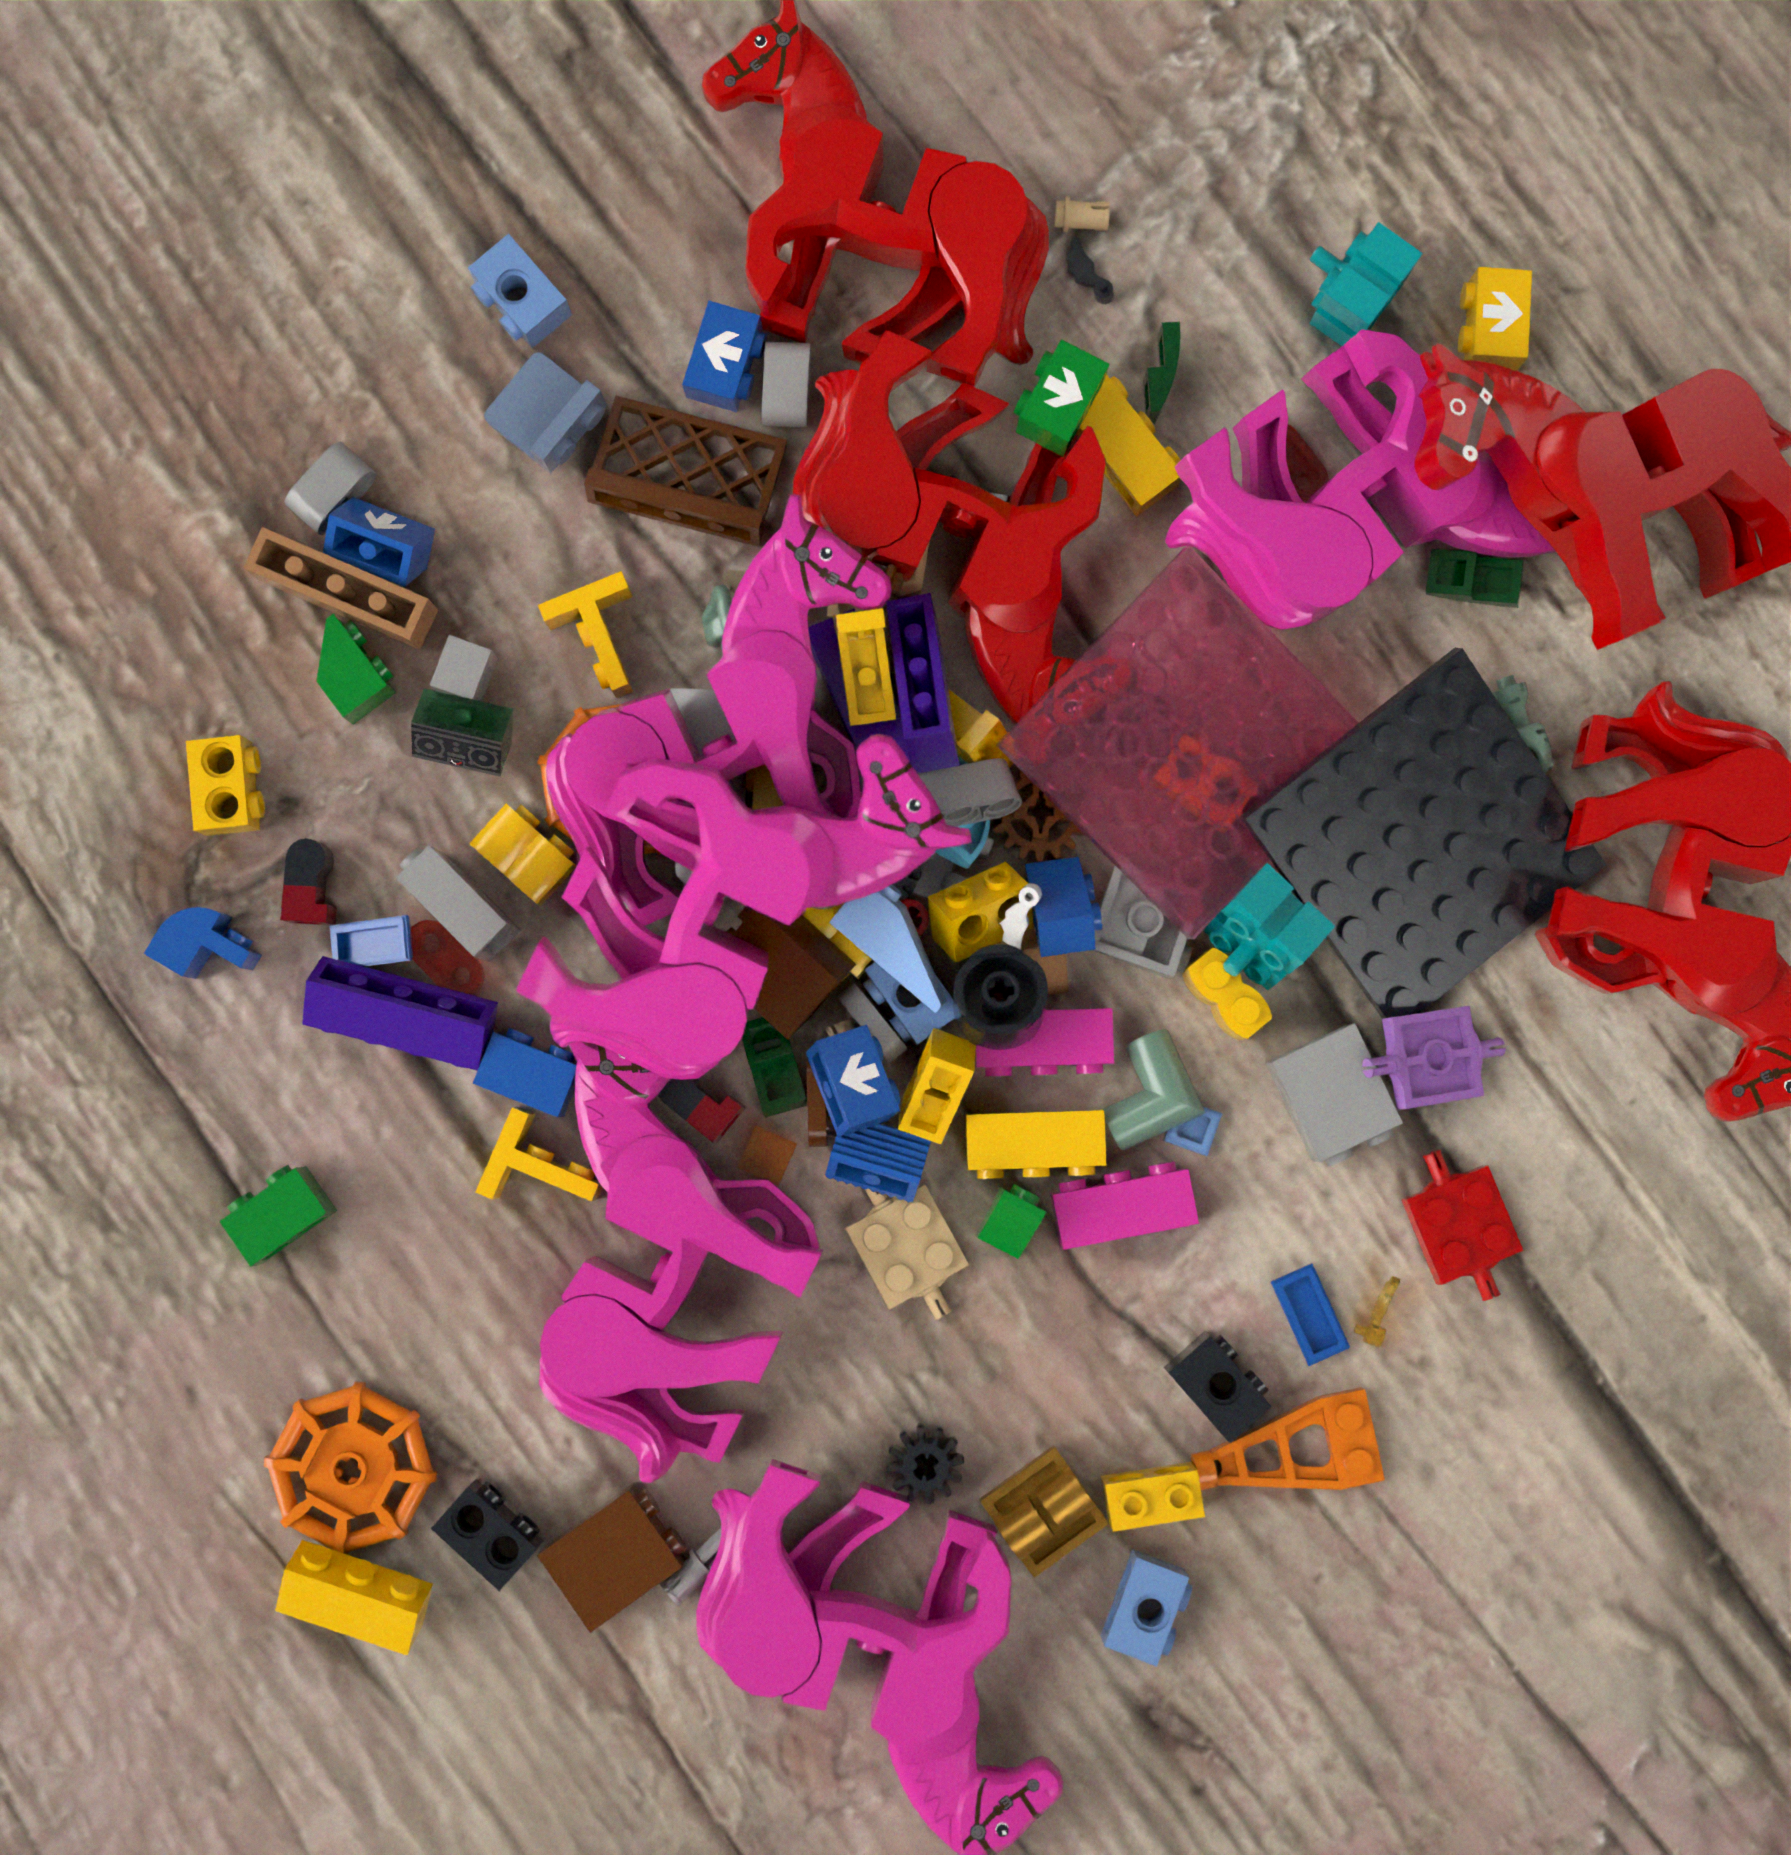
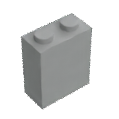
[395,845,522,962]
[1265,1023,1403,1166]

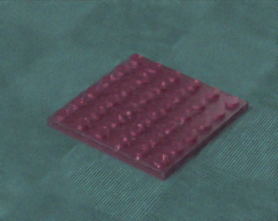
[996,546,1358,940]

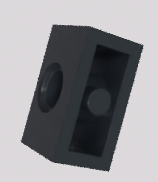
[1163,1332,1272,1443]

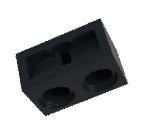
[430,1479,544,1592]

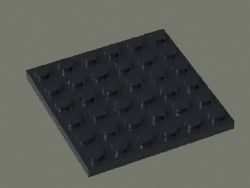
[1240,647,1606,1019]

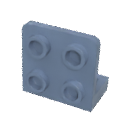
[484,352,607,474]

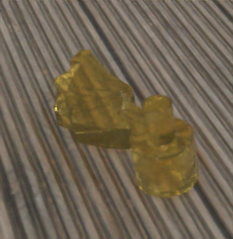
[1354,1276,1400,1348]

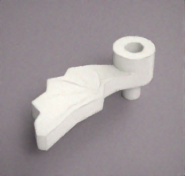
[1000,883,1042,949]

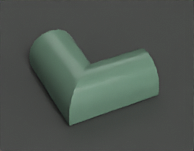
[1102,1029,1206,1151]

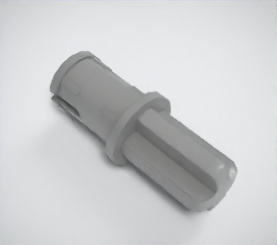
[660,1528,721,1606]

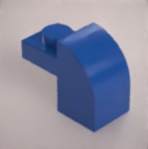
[143,907,262,979]

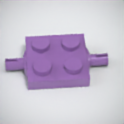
[1362,1006,1506,1110]

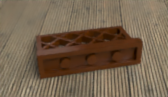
[584,395,787,547]

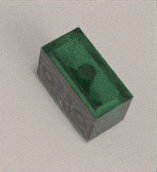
[411,688,513,777]

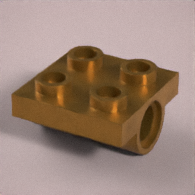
[980,1445,1109,1578]

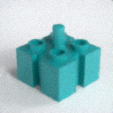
[1309,222,1423,346]
[1201,863,1335,991]

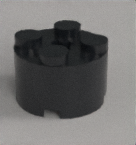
[953,944,1048,1050]

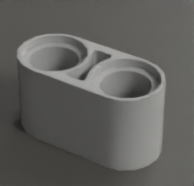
[762,341,811,428]
[285,442,376,535]

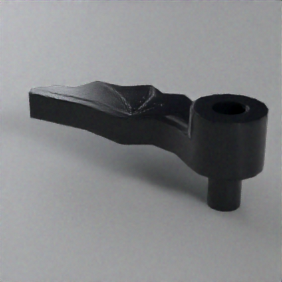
[1066,237,1114,304]

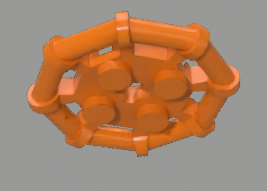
[263,1381,437,1554]

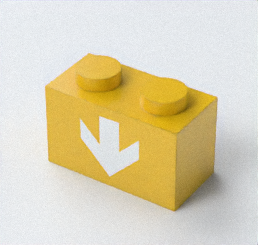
[1458,267,1532,371]

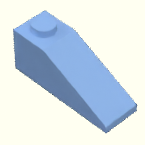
[829,884,947,1013]

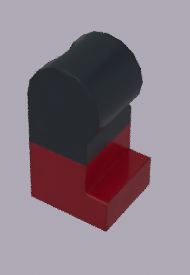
[280,838,337,925]
[658,1078,746,1143]

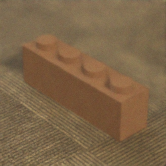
[243,527,438,650]

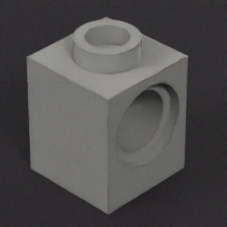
[430,635,499,710]

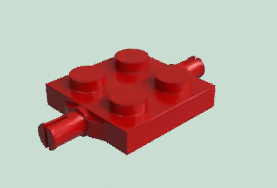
[1401,1149,1524,1301]

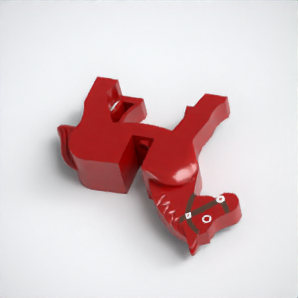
[1414,344,1791,650]

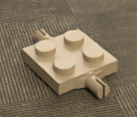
[844,1185,969,1320]

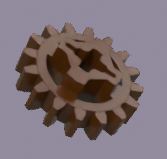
[993,764,1089,862]

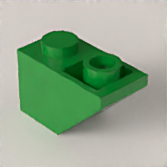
[316,613,396,725]
[976,1184,1046,1259]

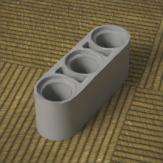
[918,758,1022,827]

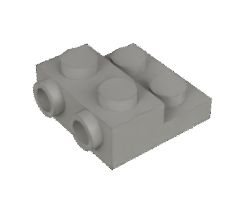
[1092,861,1207,979]

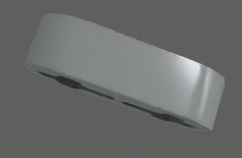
[836,982,907,1063]

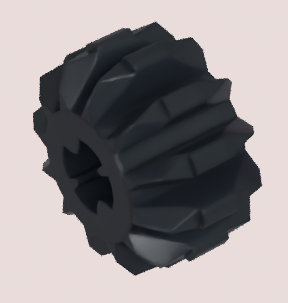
[886,1423,965,1504]

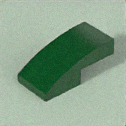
[1143,321,1181,424]
[1426,549,1524,608]
[742,1017,807,1118]

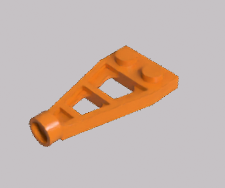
[1191,1387,1385,1490]

